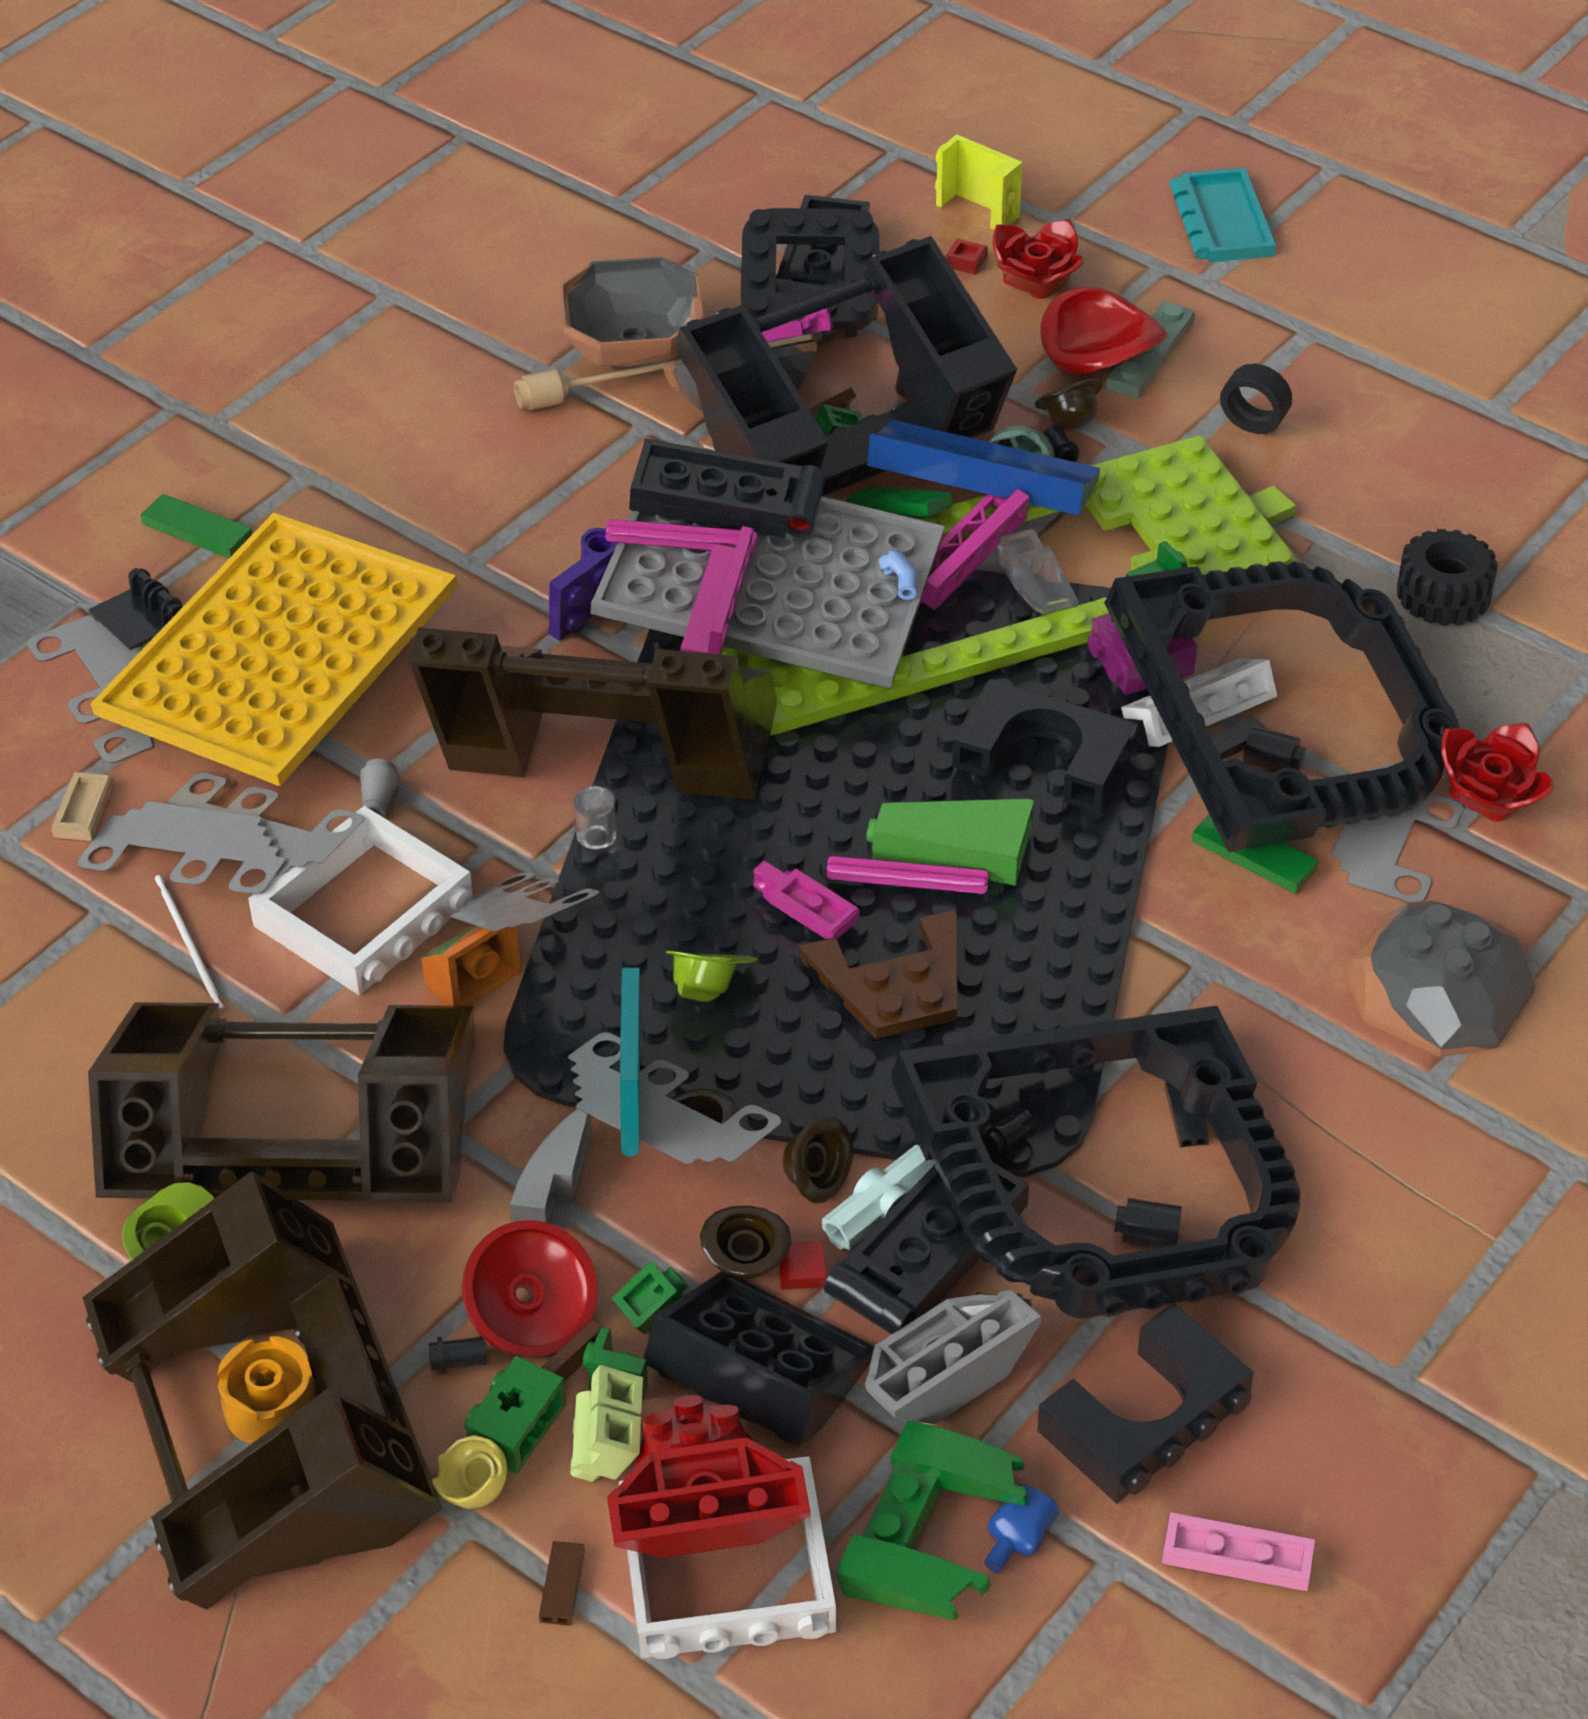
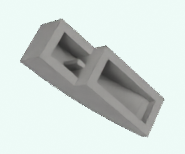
[509,1109,592,1224]

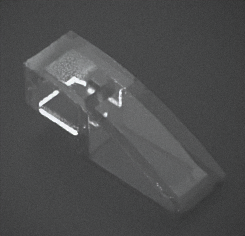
[996,529,1078,615]

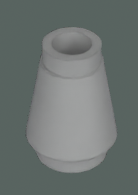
[360,759,400,818]

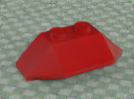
[607,1437,811,1558]

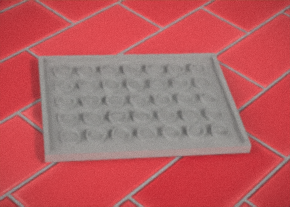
[591,496,945,688]

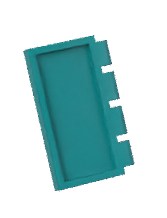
[1169,167,1276,262]
[620,968,640,1156]

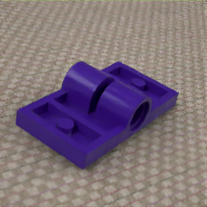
[549,528,618,641]

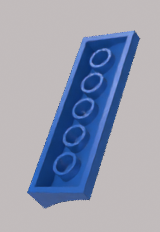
[867,419,1100,516]

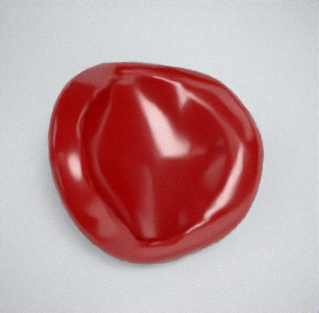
[1040,286,1168,375]

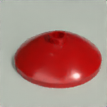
[462,1220,598,1358]

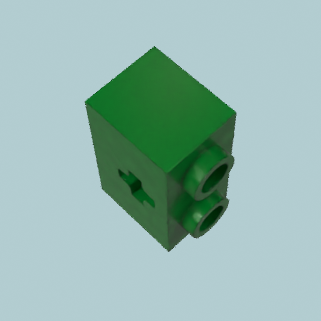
[464,1356,566,1474]

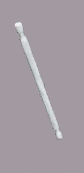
[155,875,225,1013]

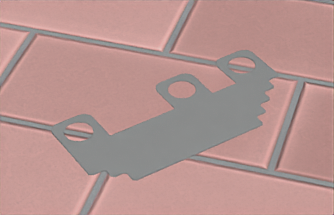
[27,615,153,763]
[1331,758,1463,902]
[168,772,364,873]
[77,801,286,894]
[450,872,599,931]
[568,1032,781,1164]

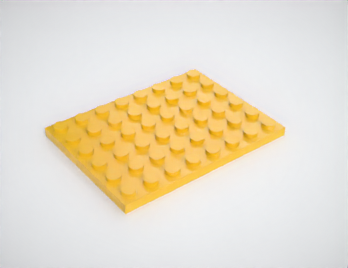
[90,512,458,786]

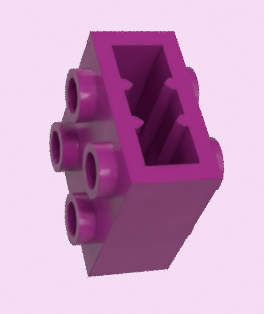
[1088,614,1198,696]

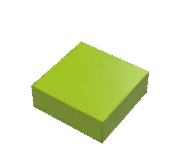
[1249,485,1296,526]

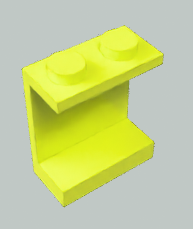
[935,134,1022,230]

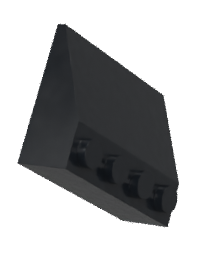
[643,1271,875,1446]

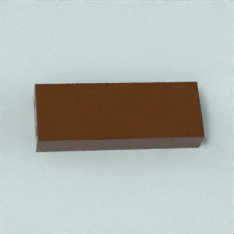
[809,387,856,417]
[541,1320,602,1381]
[539,1541,585,1626]

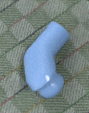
[879,550,918,600]

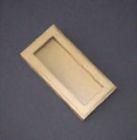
[51,772,114,842]

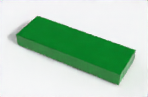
[845,487,953,518]
[141,494,252,558]
[1192,814,1318,894]

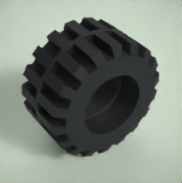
[1397,529,1498,626]

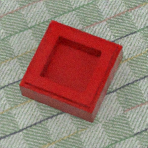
[945,239,988,275]
[779,1241,826,1290]

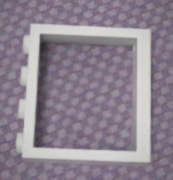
[248,806,473,996]
[619,1456,836,1659]

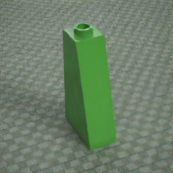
[866,799,1034,886]

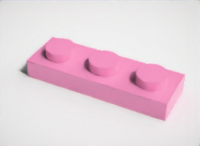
[1162,1512,1315,1591]

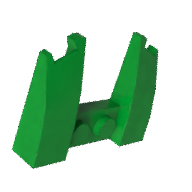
[835,1420,1029,1620]

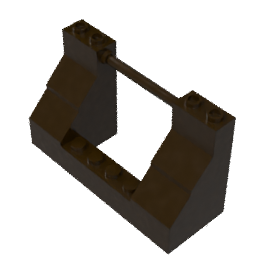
[408,627,778,800]
[88,1002,475,1202]
[82,1171,443,1609]

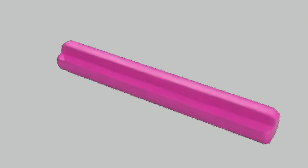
[605,519,757,554]
[826,856,989,894]

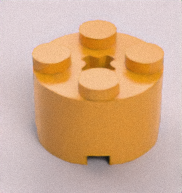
[217,1336,317,1444]

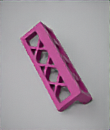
[921,489,1030,611]
[680,526,753,655]

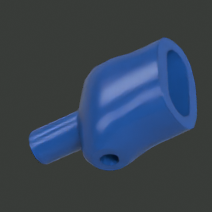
[984,1484,1059,1573]

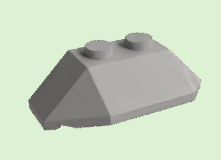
[865,1290,1041,1424]

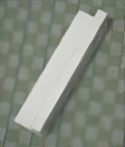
[1121,658,1277,747]

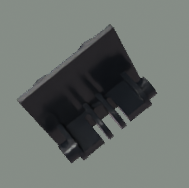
[88,568,183,650]

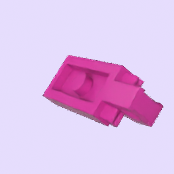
[762,308,833,341]
[753,861,860,939]

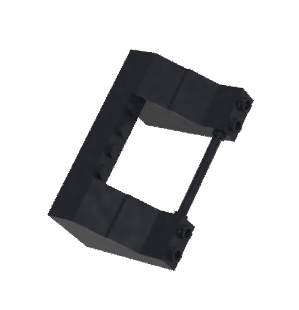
[675,236,1017,496]

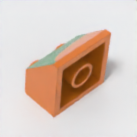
[421,925,522,1006]

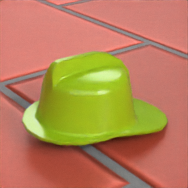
[665,951,758,1002]
[122,1182,214,1262]

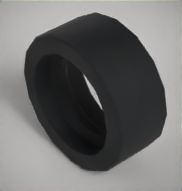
[1220,363,1292,434]

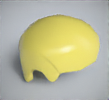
[432,1435,507,1509]

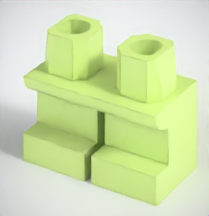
[570,1365,643,1482]

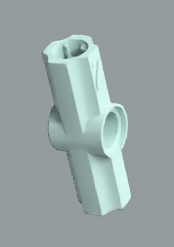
[822,1145,935,1250]

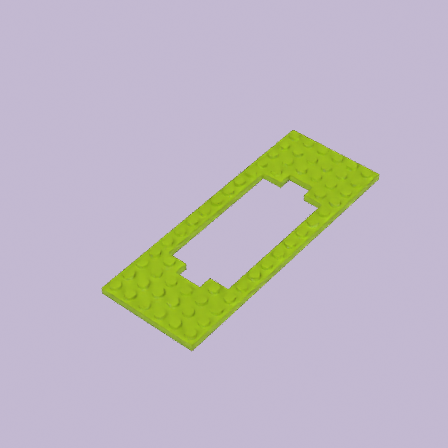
[722,435,1299,736]

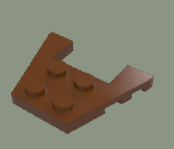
[800,910,957,1039]

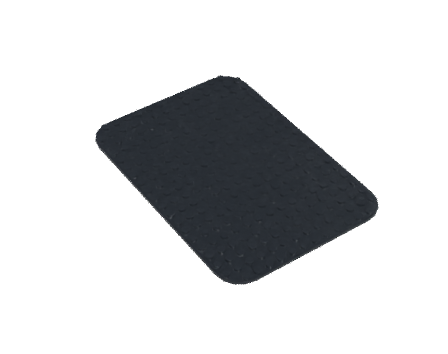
[503,565,1182,1177]

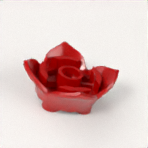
[992,219,1084,299]
[1441,723,1554,822]
[635,1395,753,1467]

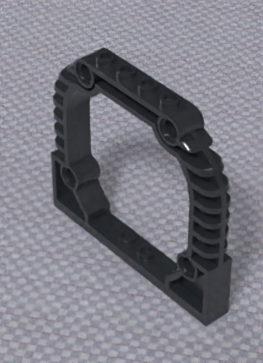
[1104,561,1460,852]
[891,1006,1301,1318]

